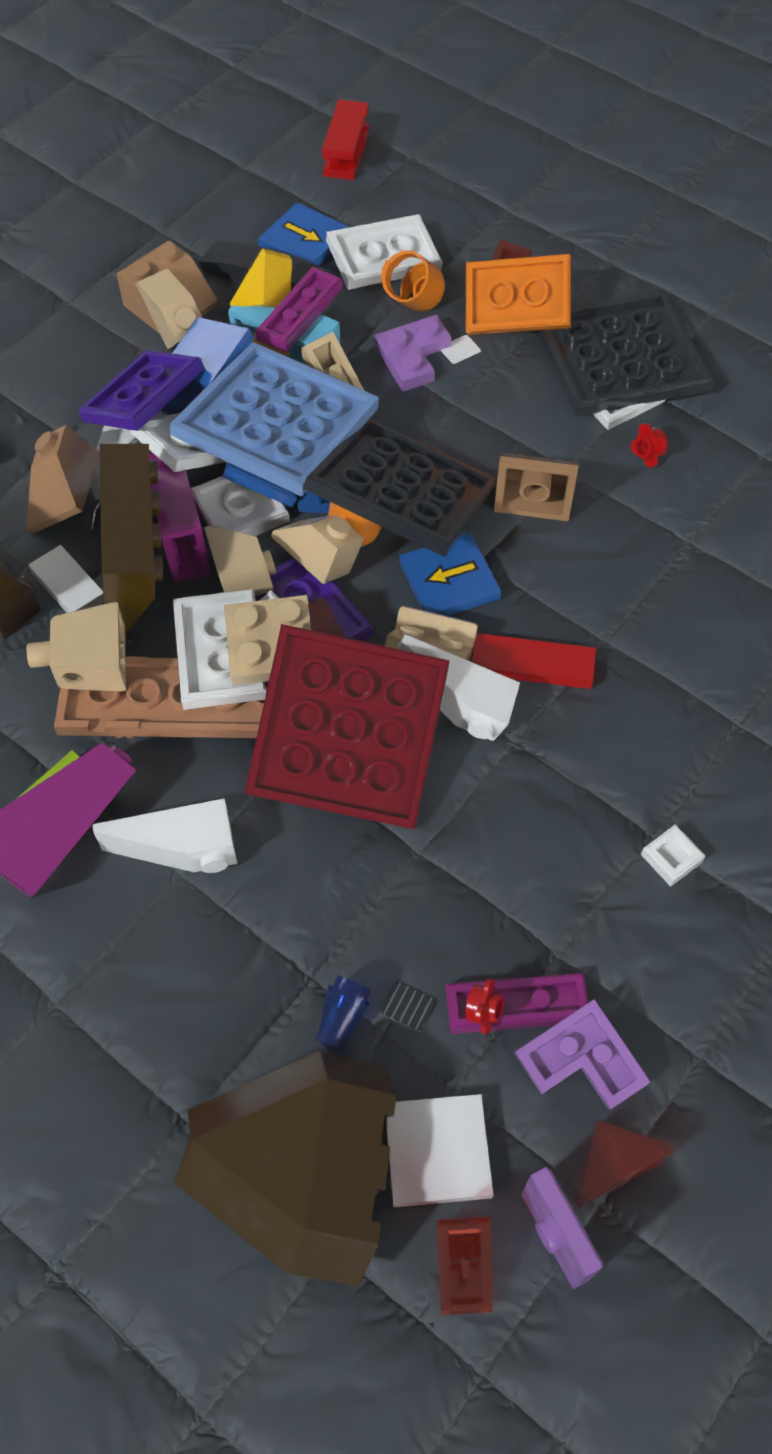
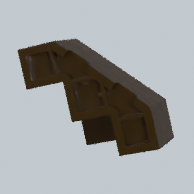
[173,1050,396,1287]

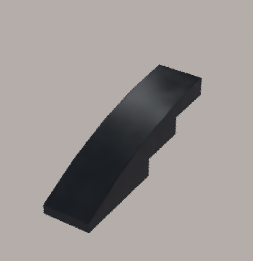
[198,241,333,290]

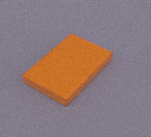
[466,254,571,335]

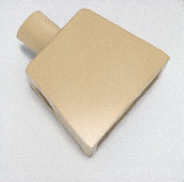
[26,602,126,691]

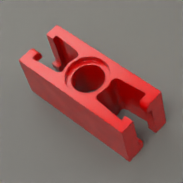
[322,99,369,180]

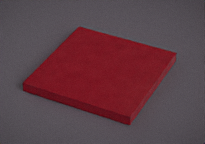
[244,624,450,830]

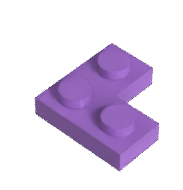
[374,315,451,392]
[514,999,650,1110]

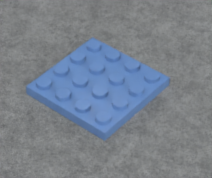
[170,342,379,496]

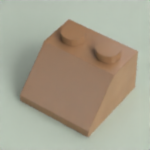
[116,240,218,334]
[494,453,578,521]

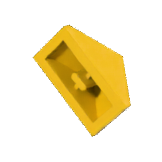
[229,248,292,308]

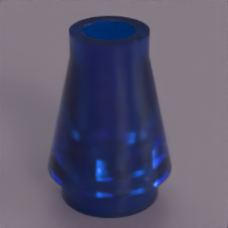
[315,976,371,1051]

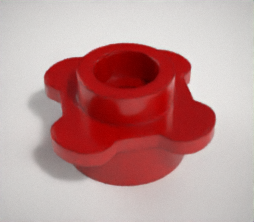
[630,423,668,468]
[465,978,504,1034]

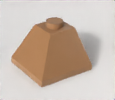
[26,425,100,534]

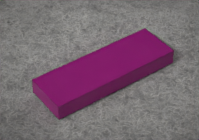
[255,267,343,353]
[445,973,588,1034]

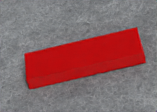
[472,633,596,689]

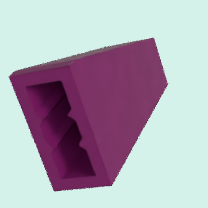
[149,453,211,584]
[0,743,136,898]

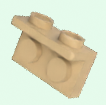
[385,606,478,661]

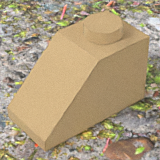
[135,268,202,349]
[271,514,364,585]
[204,525,277,596]

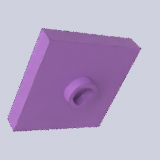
[521,1167,603,1290]

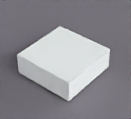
[641,824,706,887]

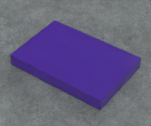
[78,350,205,431]
[255,557,374,642]

